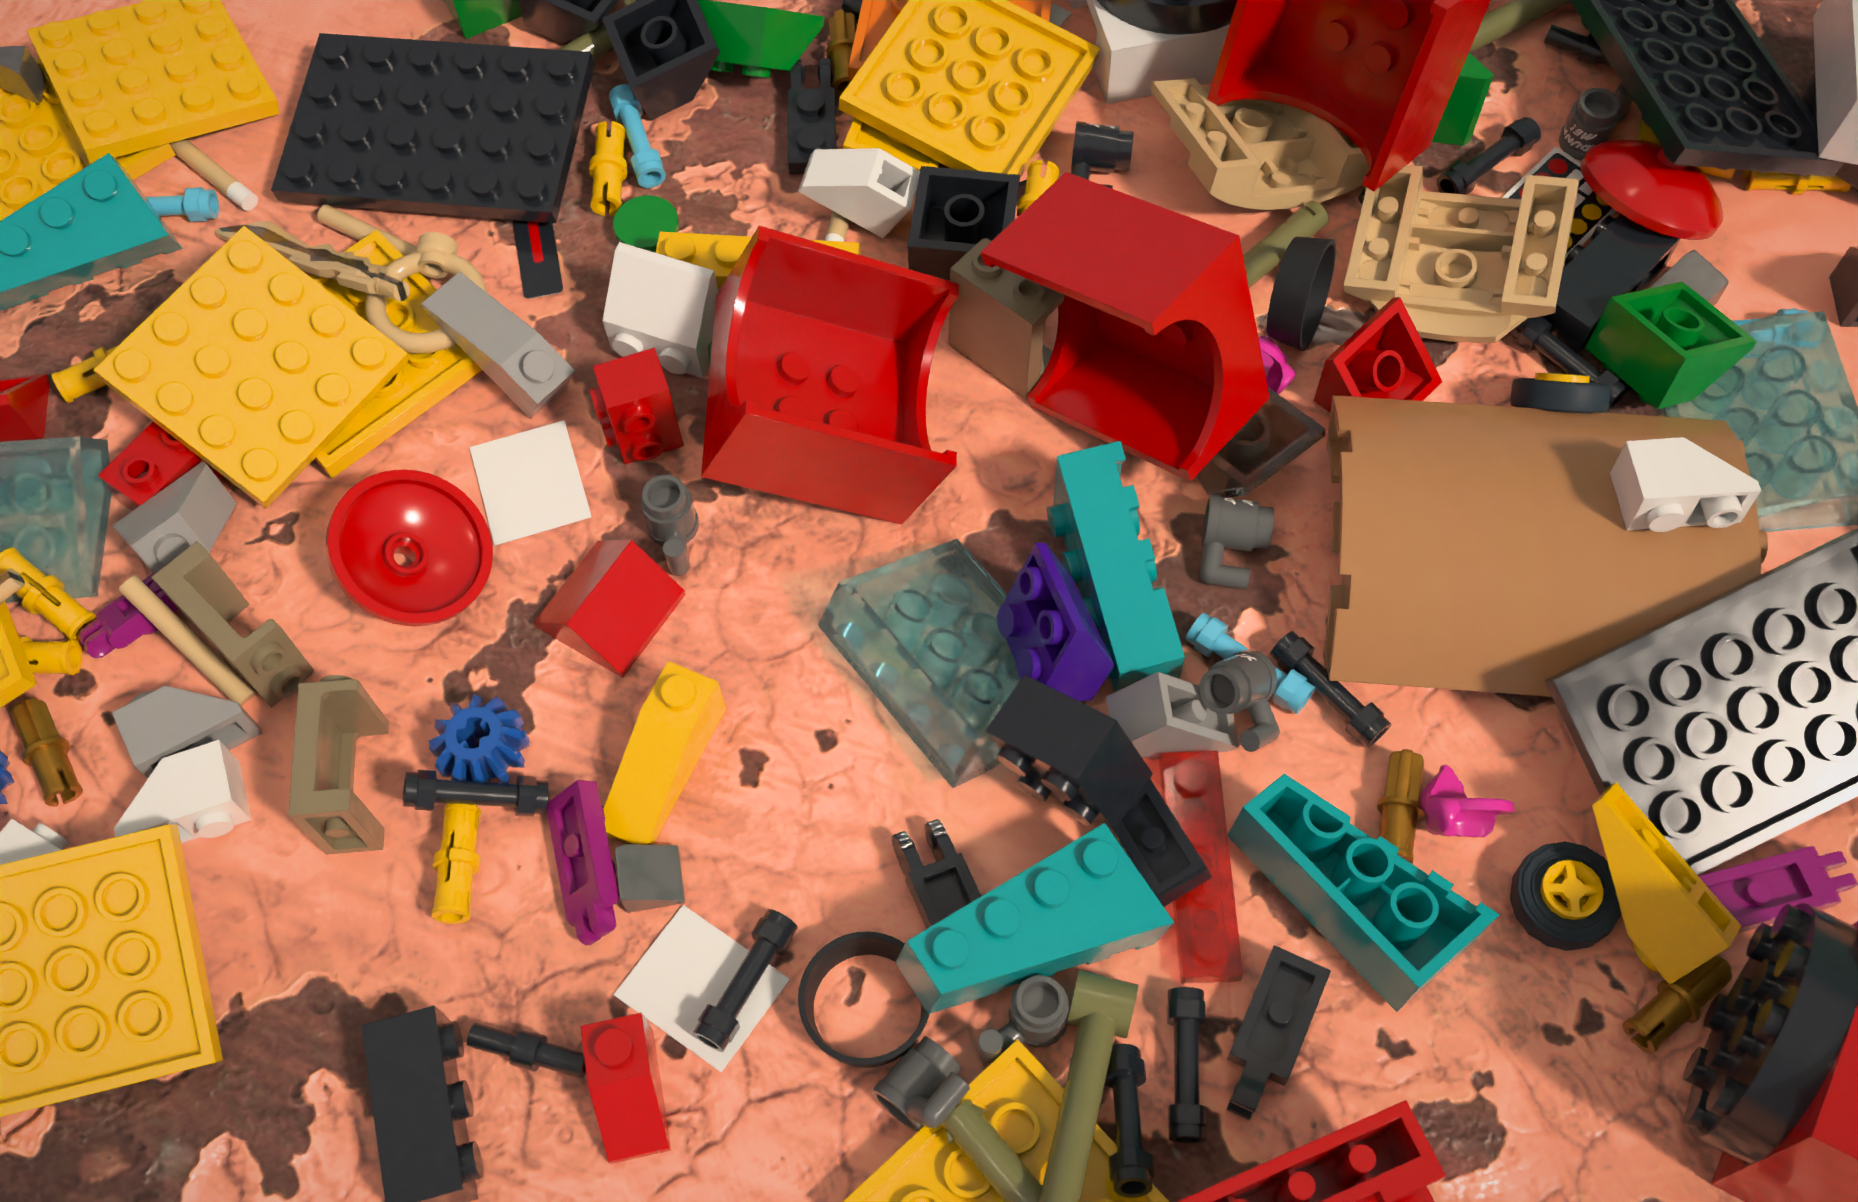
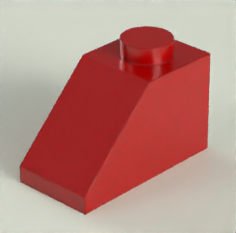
[580,1012,671,1164]

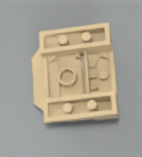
[1150,78,1368,210]
[1343,165,1579,343]

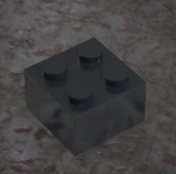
[985,675,1153,830]

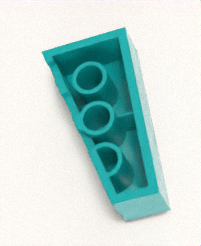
[0,153,183,311]
[1047,441,1185,692]
[1227,773,1500,1012]
[895,823,1175,1014]

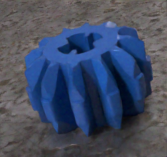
[429,694,530,784]

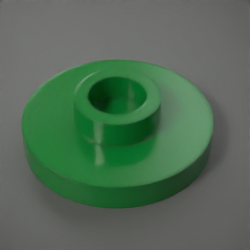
[613,195,679,252]

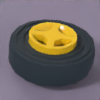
[1510,372,1610,413]
[1510,841,1622,951]

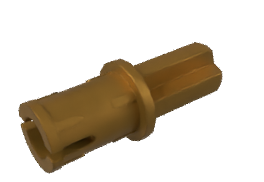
[826,9,857,96]
[11,697,83,807]
[1377,749,1425,864]
[1622,955,1733,1054]

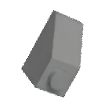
[112,461,237,574]
[1106,672,1239,760]
[111,686,262,778]

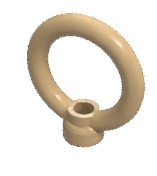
[365,232,487,353]

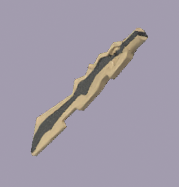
[216,220,410,301]

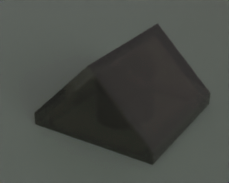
[1196,387,1326,498]

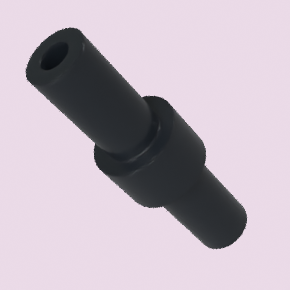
[1544,25,1611,66]
[467,1023,586,1078]

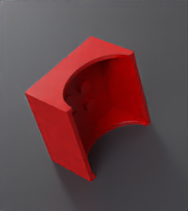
[1207,0,1491,191]
[980,172,1270,482]
[701,225,959,524]

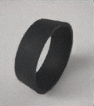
[1267,236,1336,351]
[798,931,930,1068]

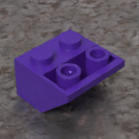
[996,543,1114,701]

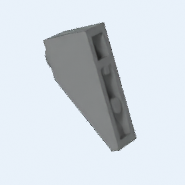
[421,272,575,419]

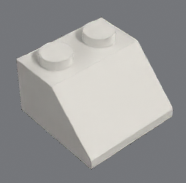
[602,242,719,378]

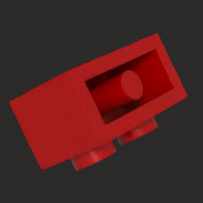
[589,347,684,464]
[97,422,223,511]

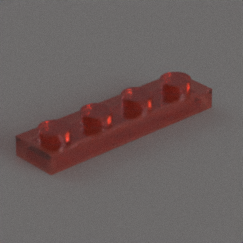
[1159,751,1243,984]

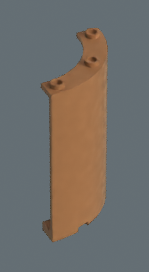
[1323,395,1768,697]

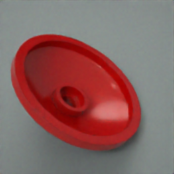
[1580,140,1723,240]
[326,469,493,627]

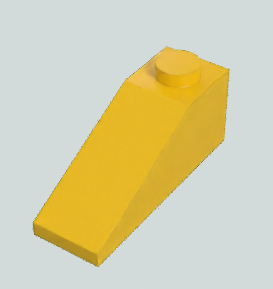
[603,661,727,845]
[1592,782,1741,984]

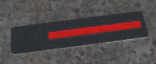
[513,220,563,299]

